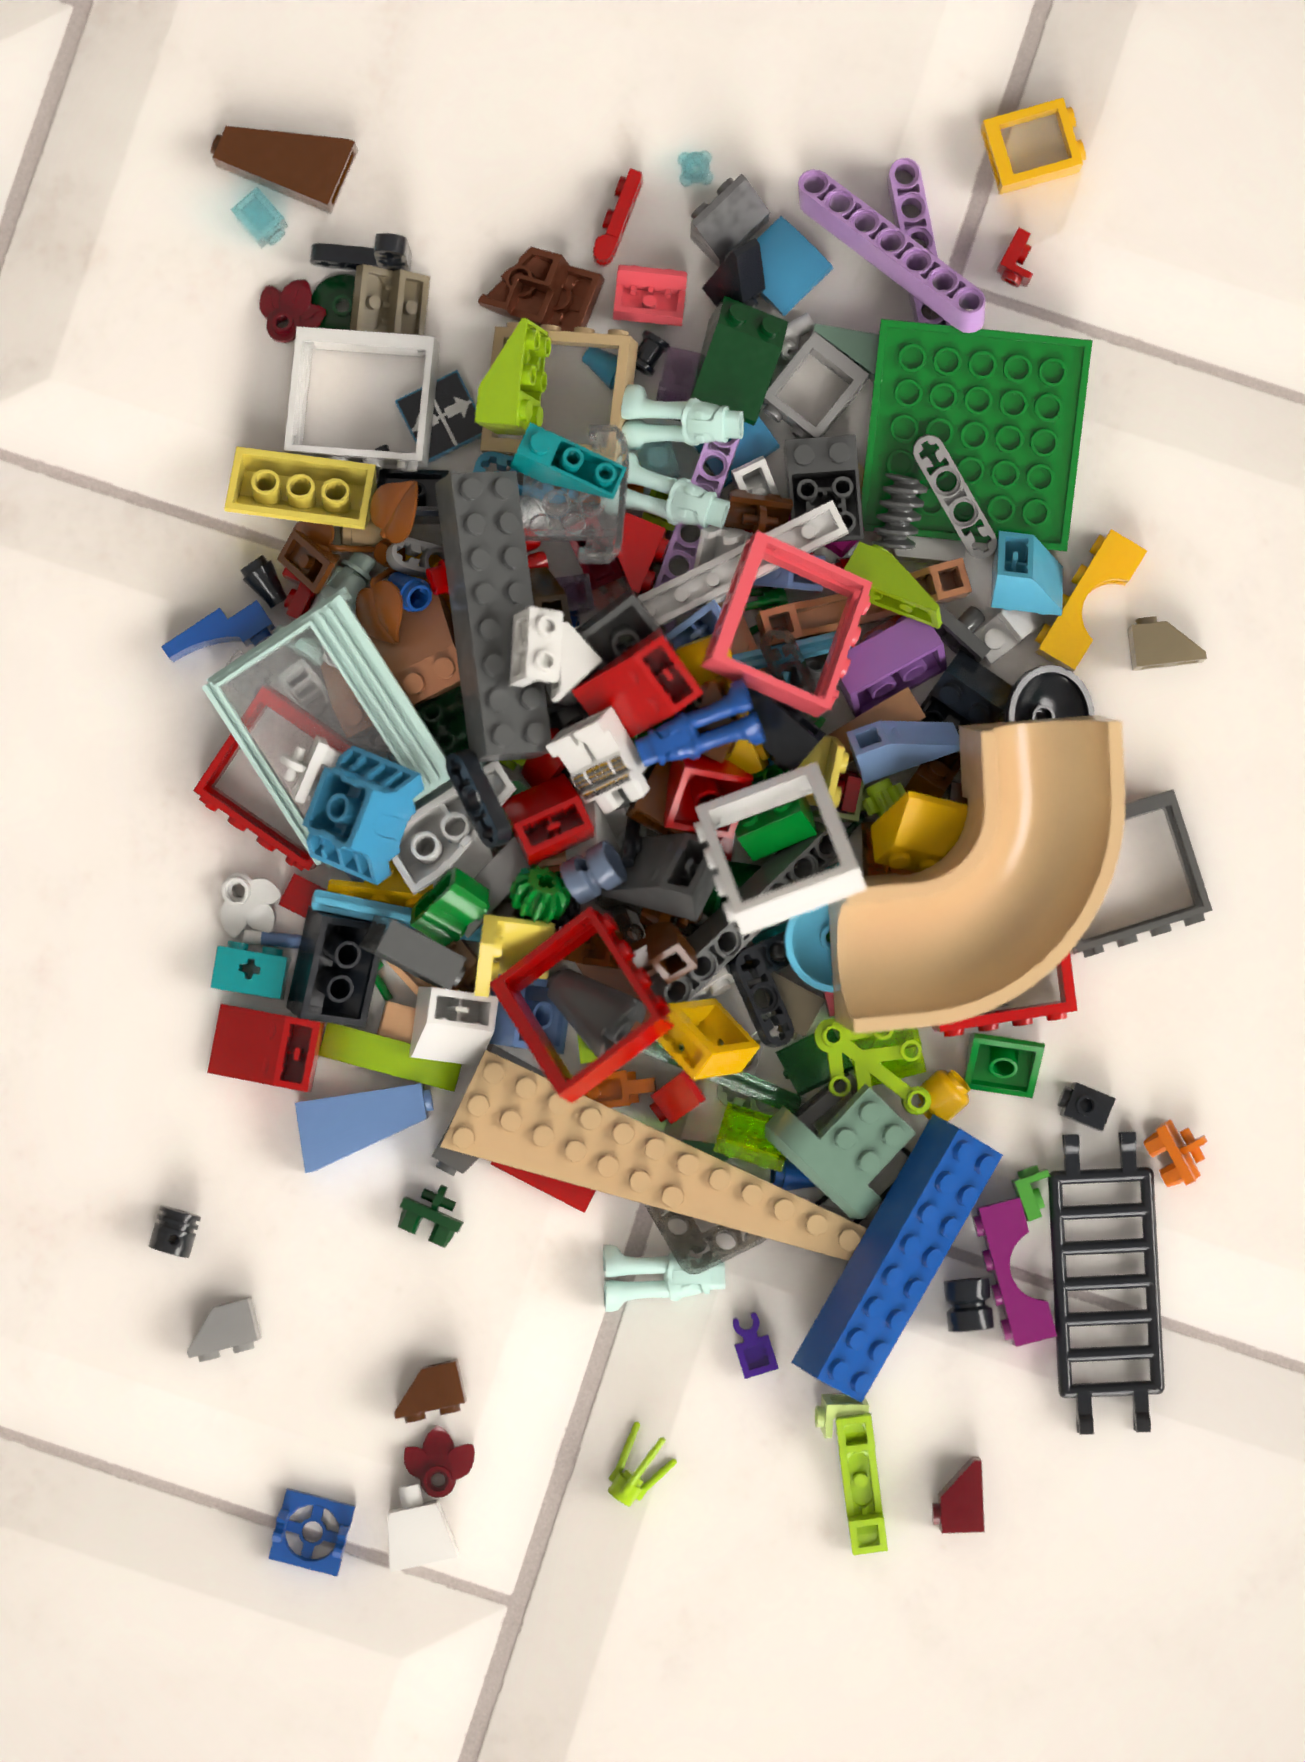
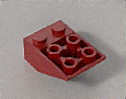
[571,628,704,738]
[207,1004,325,1092]

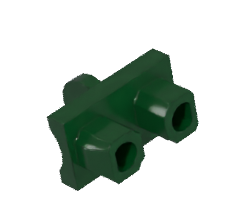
[398,1184,464,1248]

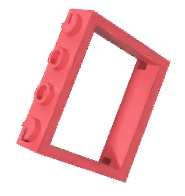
[701,530,873,718]

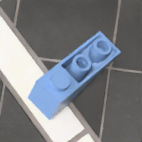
[846,720,960,784]

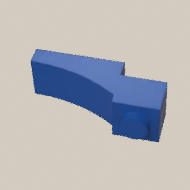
[161,600,276,662]

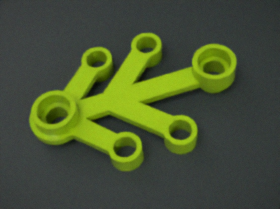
[814,1018,931,1115]

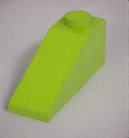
[844,542,942,629]

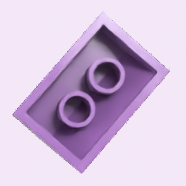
[838,616,947,718]

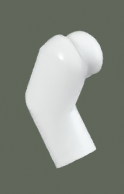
[779,313,815,361]

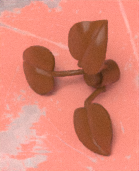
[293,481,418,643]

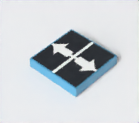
[395,370,483,464]

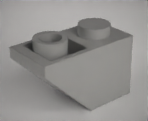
[187,1297,262,1362]

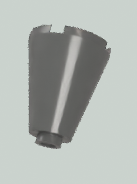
[547,968,647,1058]

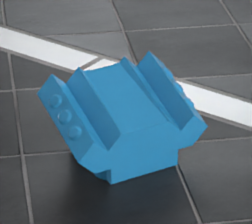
[302,745,425,885]

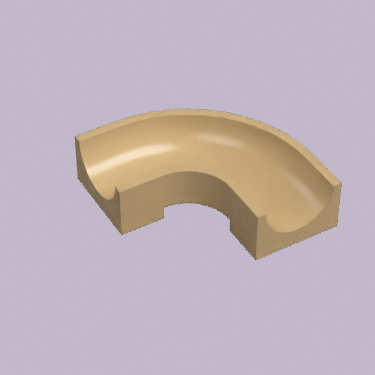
[828,715,1125,1033]

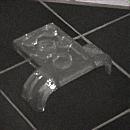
[521,425,629,564]

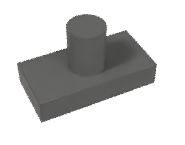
[934,603,991,663]

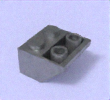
[690,174,770,268]

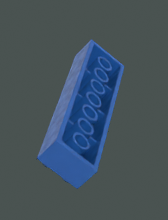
[791,1114,1003,1403]

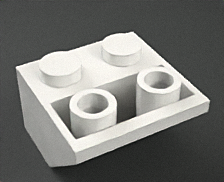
[409,987,498,1066]

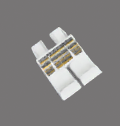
[545,706,650,814]

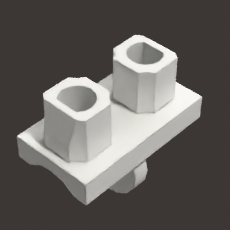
[280,735,342,804]

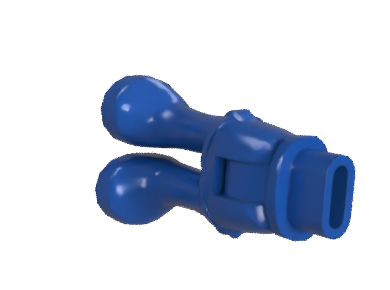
[635,678,767,767]

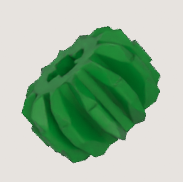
[509,864,571,924]

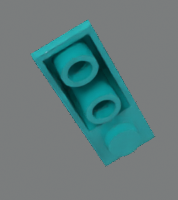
[509,422,627,500]

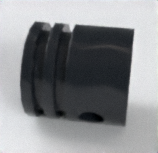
[148,1205,201,1258]

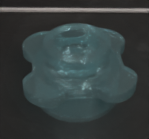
[678,150,714,187]

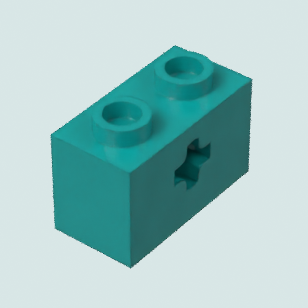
[210,941,291,1000]

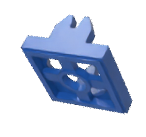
[268,1488,356,1576]

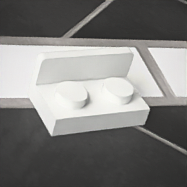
[510,606,563,687]

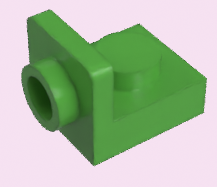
[1011,1165,1050,1222]

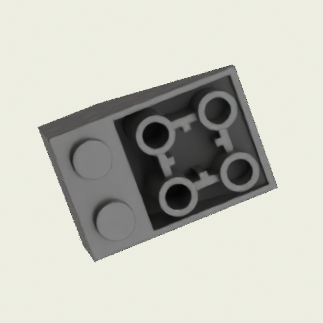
[784,435,864,542]
[601,833,720,921]

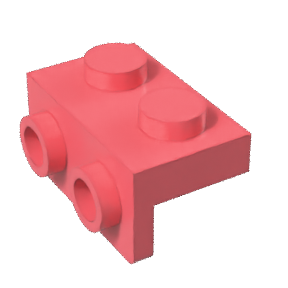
[613,265,687,326]

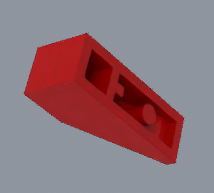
[649,1071,706,1124]

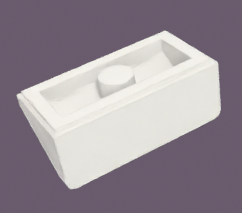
[893,536,965,564]

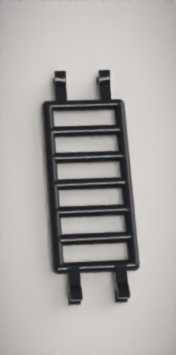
[1048,1132,1165,1435]

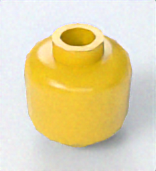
[917,1070,970,1122]

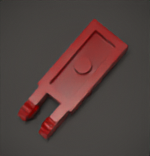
[592,168,643,267]

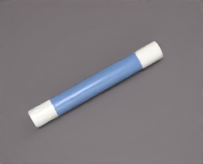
[243,930,302,949]

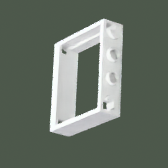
[284,326,440,472]
[693,762,866,935]

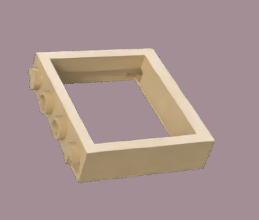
[480,322,638,462]

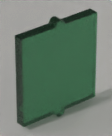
[775,1029,854,1097]

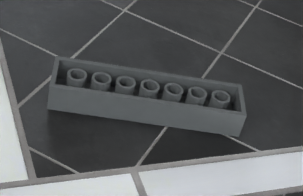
[435,471,551,762]

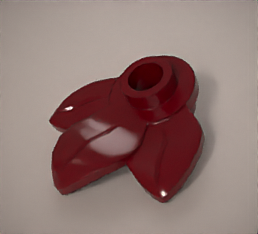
[259,279,326,343]
[404,1425,475,1498]

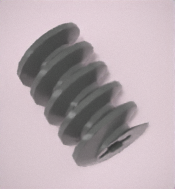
[871,473,928,550]

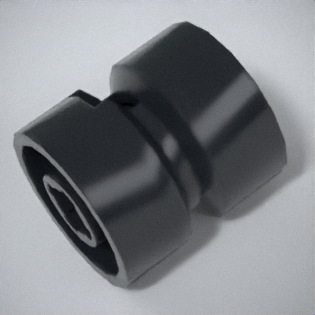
[943,1277,994,1332]

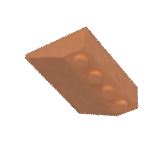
[321,585,461,739]

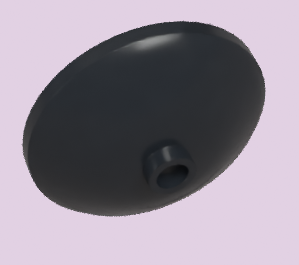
[1005,665,1095,722]

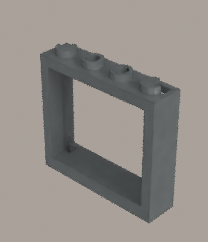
[1072,789,1213,958]

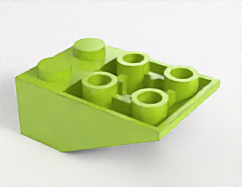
[475,318,551,436]

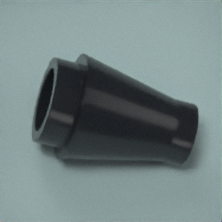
[240,555,287,609]

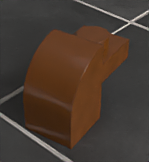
[630,922,698,984]

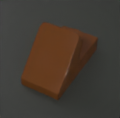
[277,529,341,594]

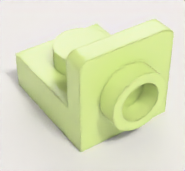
[815,1394,869,1438]

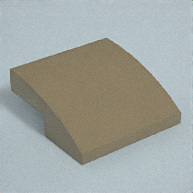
[350,264,430,335]

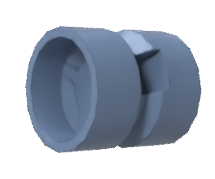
[560,841,627,904]

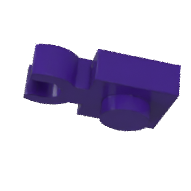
[732,1312,779,1379]

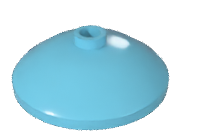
[784,904,834,993]

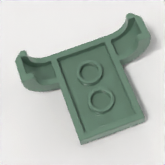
[765,1084,916,1219]

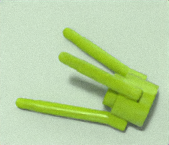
[607,1422,677,1507]

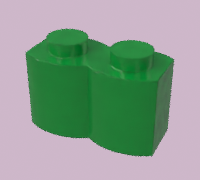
[410,867,490,946]

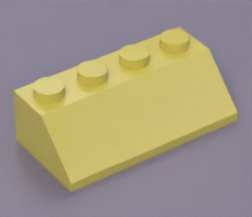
[224,446,377,530]

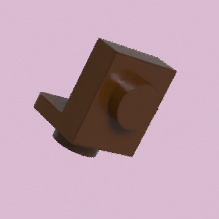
[564,932,623,969]

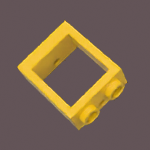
[980,98,1086,195]
[657,998,760,1080]

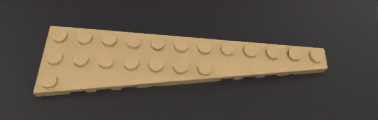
[440,1050,868,1261]

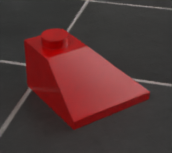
[664,754,753,839]

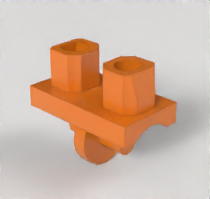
[1143,1119,1208,1187]

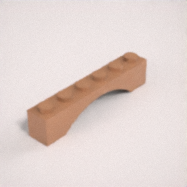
[755,557,972,648]

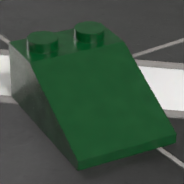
[690,296,788,426]

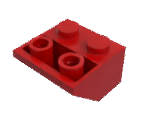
[613,512,670,597]
[502,774,594,866]

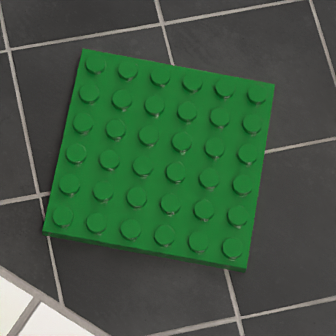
[861,319,1093,552]

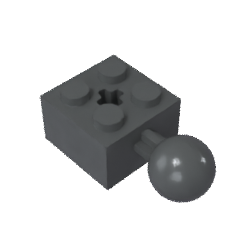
[545,588,676,706]

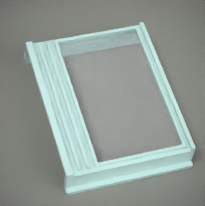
[202,587,454,869]

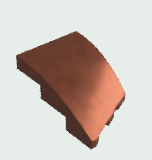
[478,247,605,332]

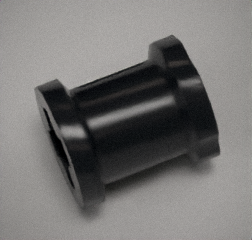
[636,330,671,377]

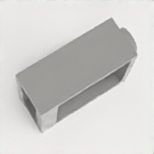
[763,331,869,439]

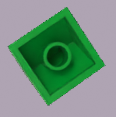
[964,1033,1045,1098]

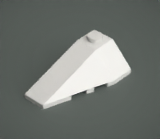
[391,761,516,895]

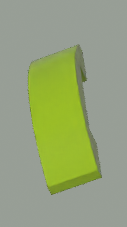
[319,1022,462,1092]
[835,1413,888,1555]

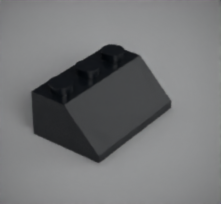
[286,906,381,1027]

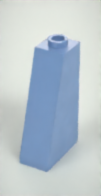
[295,1083,434,1173]

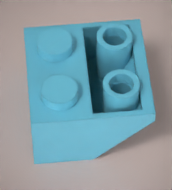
[991,531,1063,616]

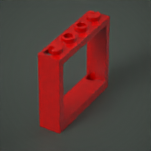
[193,685,360,871]
[489,907,675,1103]
[932,952,1078,1037]

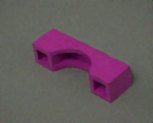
[972,1197,1057,1347]

